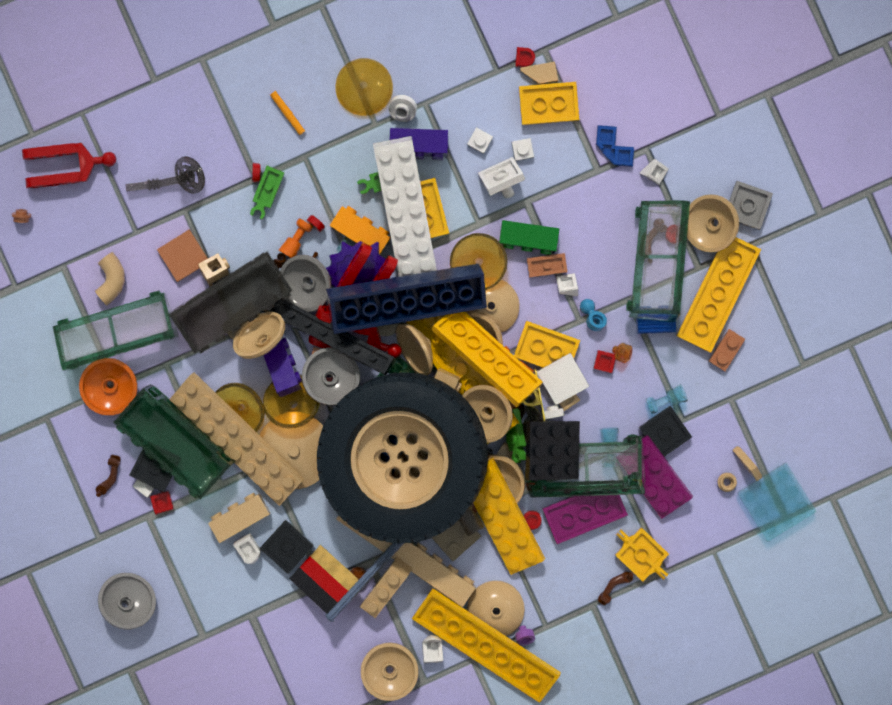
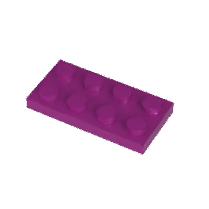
[616,435,693,519]
[542,480,628,544]

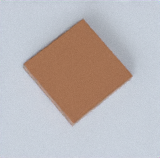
[157,229,208,282]

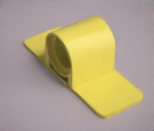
[522,369,545,421]

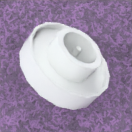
[388,95,417,122]

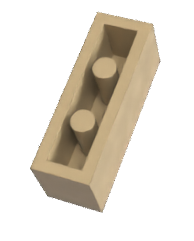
[208,492,271,543]
[360,557,412,618]

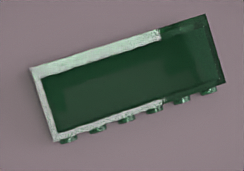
[113,384,235,500]

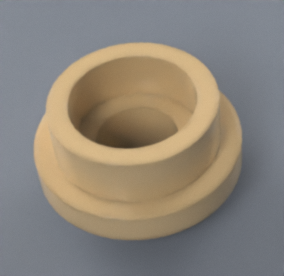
[717,473,737,492]

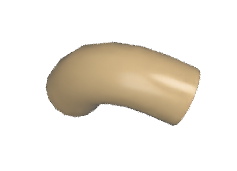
[95,252,125,306]

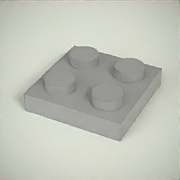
[729,181,773,230]

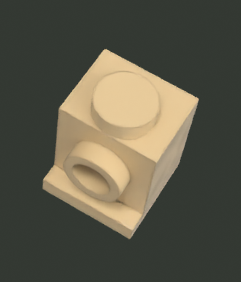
[198,253,230,287]

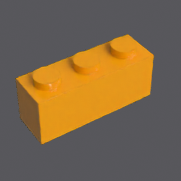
[330,206,391,255]

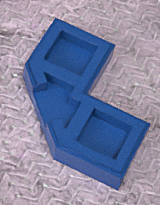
[596,125,634,167]

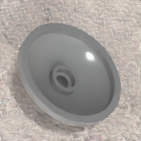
[279,255,331,312]
[302,348,360,405]
[98,573,156,630]

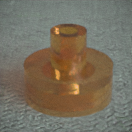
[612,343,633,363]

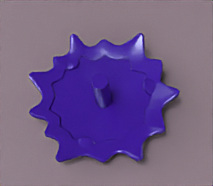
[326,241,386,288]

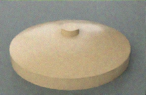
[260,413,324,489]

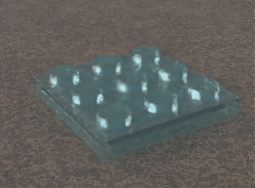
[737,462,817,542]

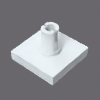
[478,157,525,198]

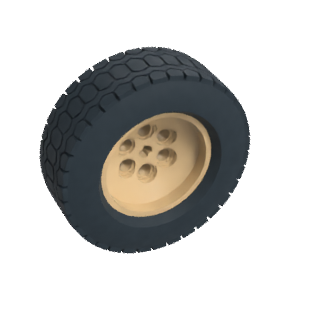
[317,372,488,543]

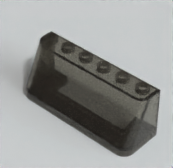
[169,250,293,354]

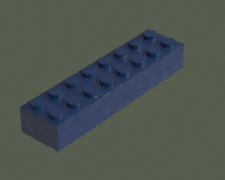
[326,263,487,334]

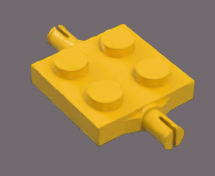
[615,527,669,581]

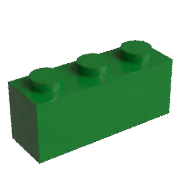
[499,220,560,255]

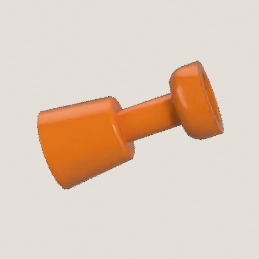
[278,218,313,258]

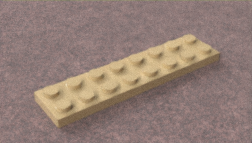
[169,372,304,506]

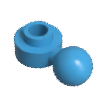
[580,299,607,332]

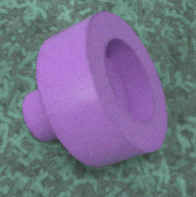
[515,625,535,646]

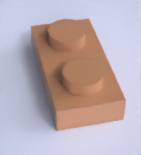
[527,253,567,278]
[708,329,745,371]

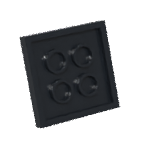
[525,421,580,481]

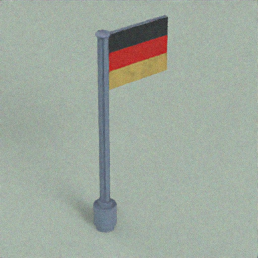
[289,543,404,622]

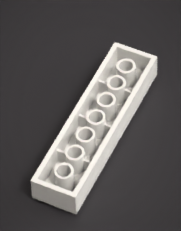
[373,136,437,277]

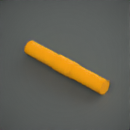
[270,91,305,135]

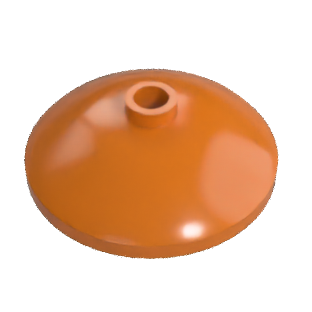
[79,358,138,415]

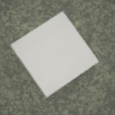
[537,353,589,405]

